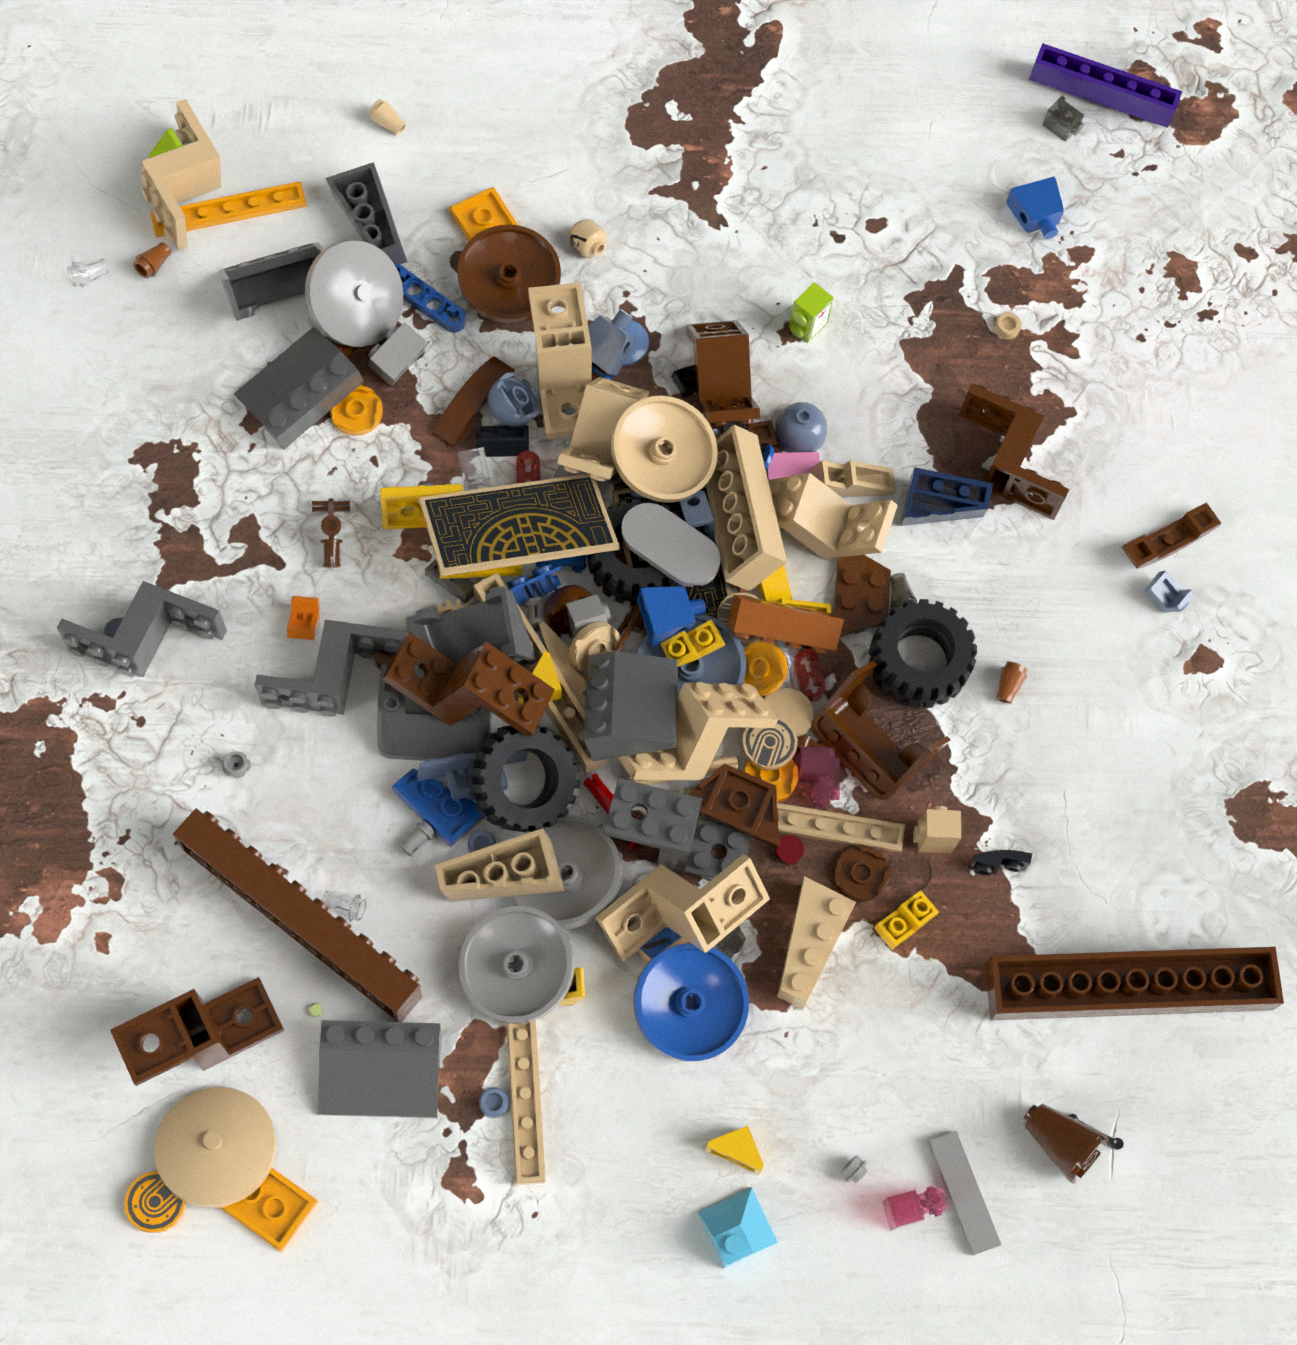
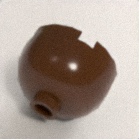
[544,585,593,638]

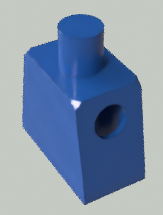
[1006,176,1064,239]
[637,586,706,647]

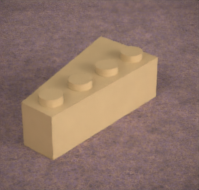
[435,828,565,902]
[777,876,856,1010]

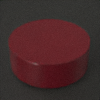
[775,835,804,865]

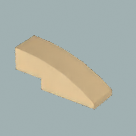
[810,460,896,497]

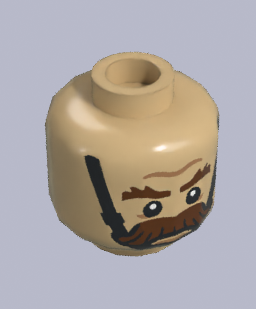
[569,219,607,258]

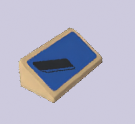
[637,926,688,964]

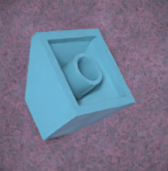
[698,1187,778,1269]

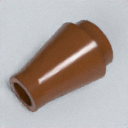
[133,242,171,279]
[996,661,1027,704]

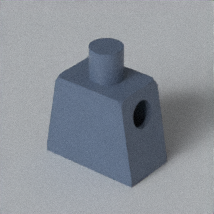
[588,309,635,376]
[678,490,715,543]

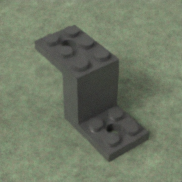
[57,581,227,677]
[255,620,408,717]
[604,778,751,881]

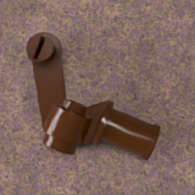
[312,498,350,568]

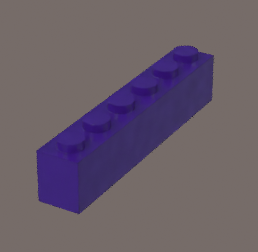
[1029,43,1183,128]

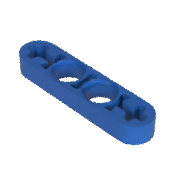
[394,263,466,333]

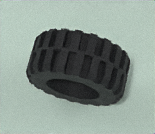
[588,498,682,606]
[868,599,977,708]
[466,725,580,833]

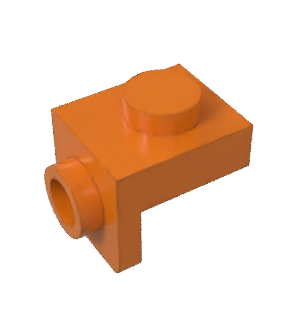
[287,596,320,640]

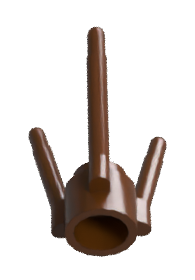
[615,604,647,651]

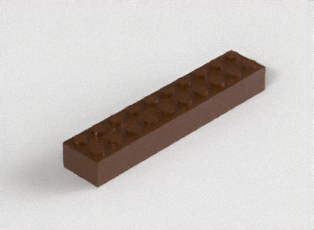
[173,808,422,1022]
[985,946,1284,1021]

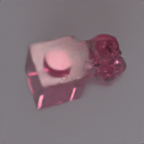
[798,747,840,808]
[882,1186,949,1231]

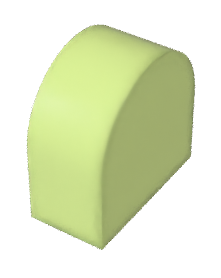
[308,1003,322,1017]

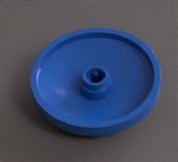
[633,943,749,1062]

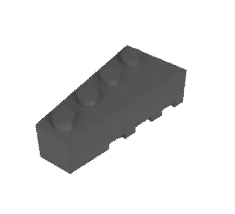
[325,162,407,265]

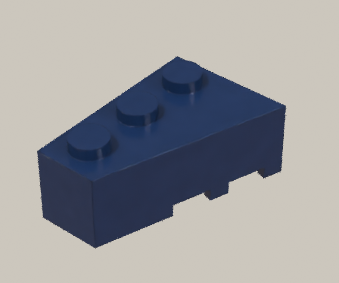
[901,467,993,526]

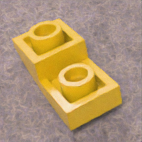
[660,620,725,667]
[874,891,939,950]

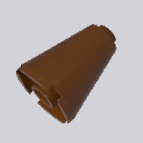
[1024,1104,1109,1184]

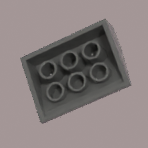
[234,327,364,449]
[584,650,678,761]
[318,1020,442,1118]

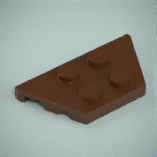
[833,555,891,640]
[687,764,780,849]

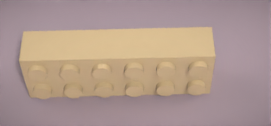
[705,425,787,591]

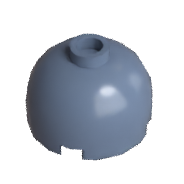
[488,373,540,427]
[775,402,827,453]

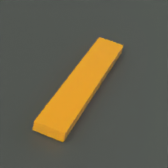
[150,181,307,238]

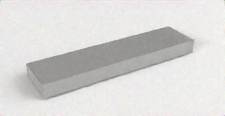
[928,1131,1001,1256]

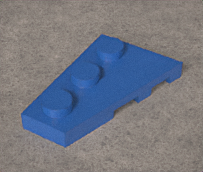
[392,768,486,847]

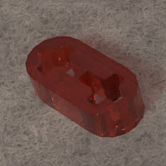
[516,451,541,483]
[793,649,826,702]

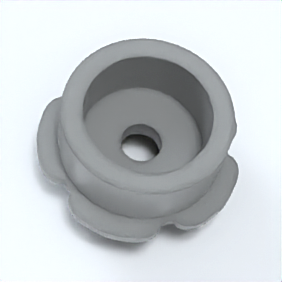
[223,751,251,778]
[841,1155,868,1183]

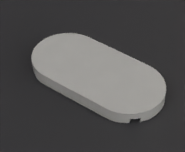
[621,503,720,587]

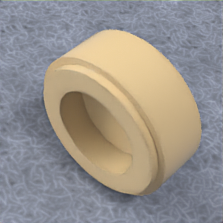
[994,312,1021,339]

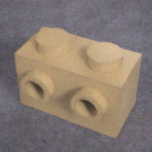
[913,806,961,854]

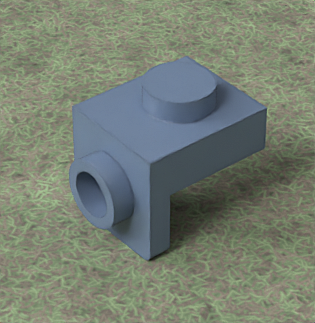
[1144,571,1194,613]

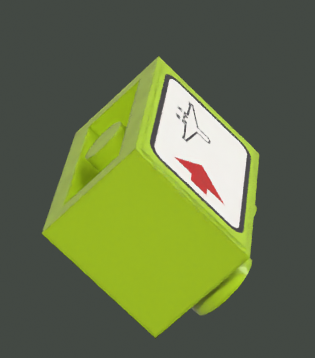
[788,282,834,343]

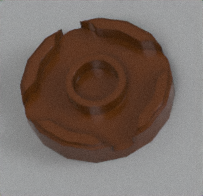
[833,845,890,902]

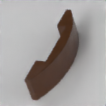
[432,356,515,448]
[1122,502,1222,569]

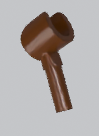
[796,735,832,755]

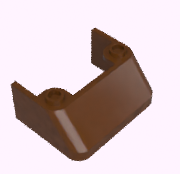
[812,661,951,800]

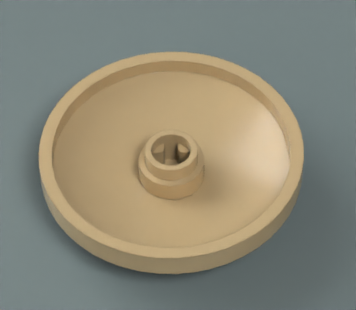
[611,396,718,503]
[154,1087,277,1208]

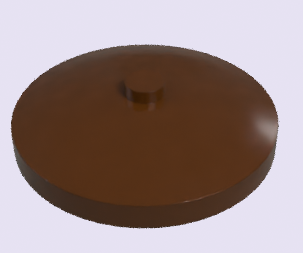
[458,225,561,323]

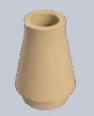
[368,99,406,135]

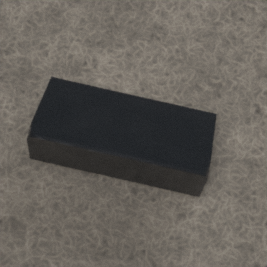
[476,425,529,457]

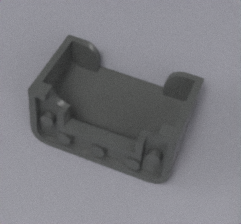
[406,586,536,678]

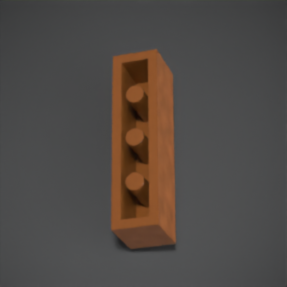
[727,595,844,653]

